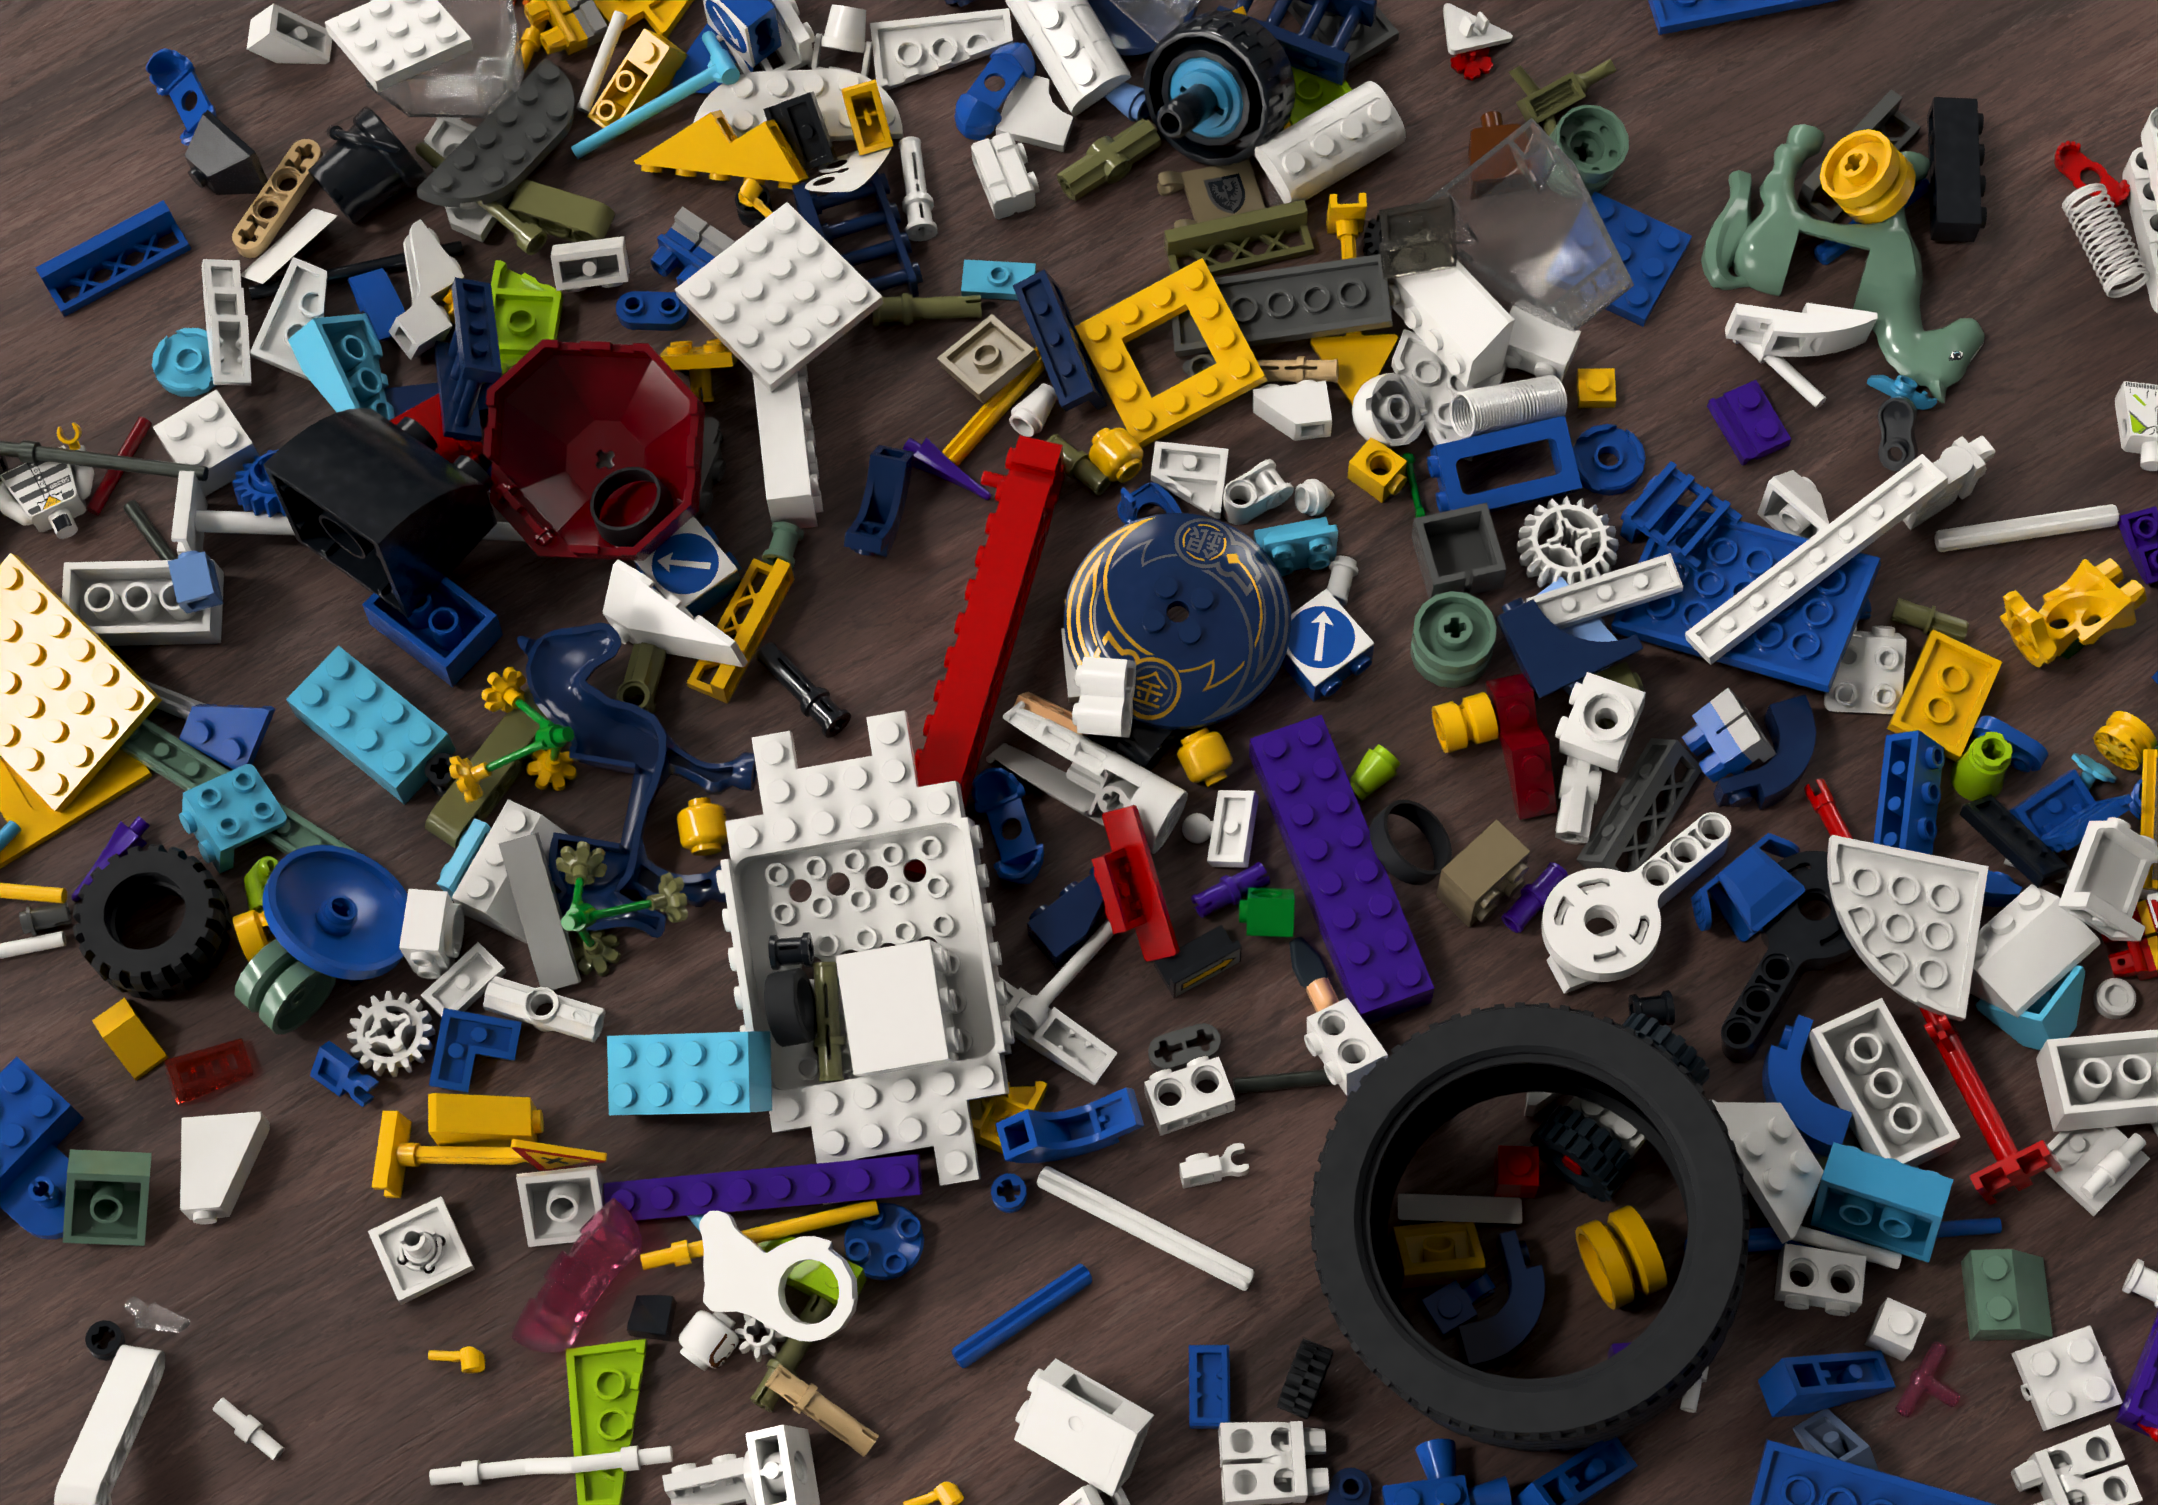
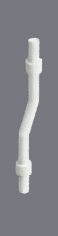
[429,1445,673,1486]

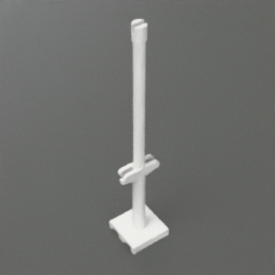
[171,471,525,559]

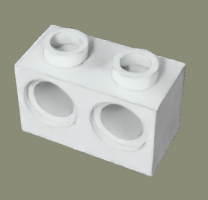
[1304,998,1388,1096]
[1144,1056,1235,1136]
[1774,1243,1866,1316]

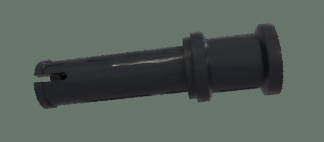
[756,642,851,738]

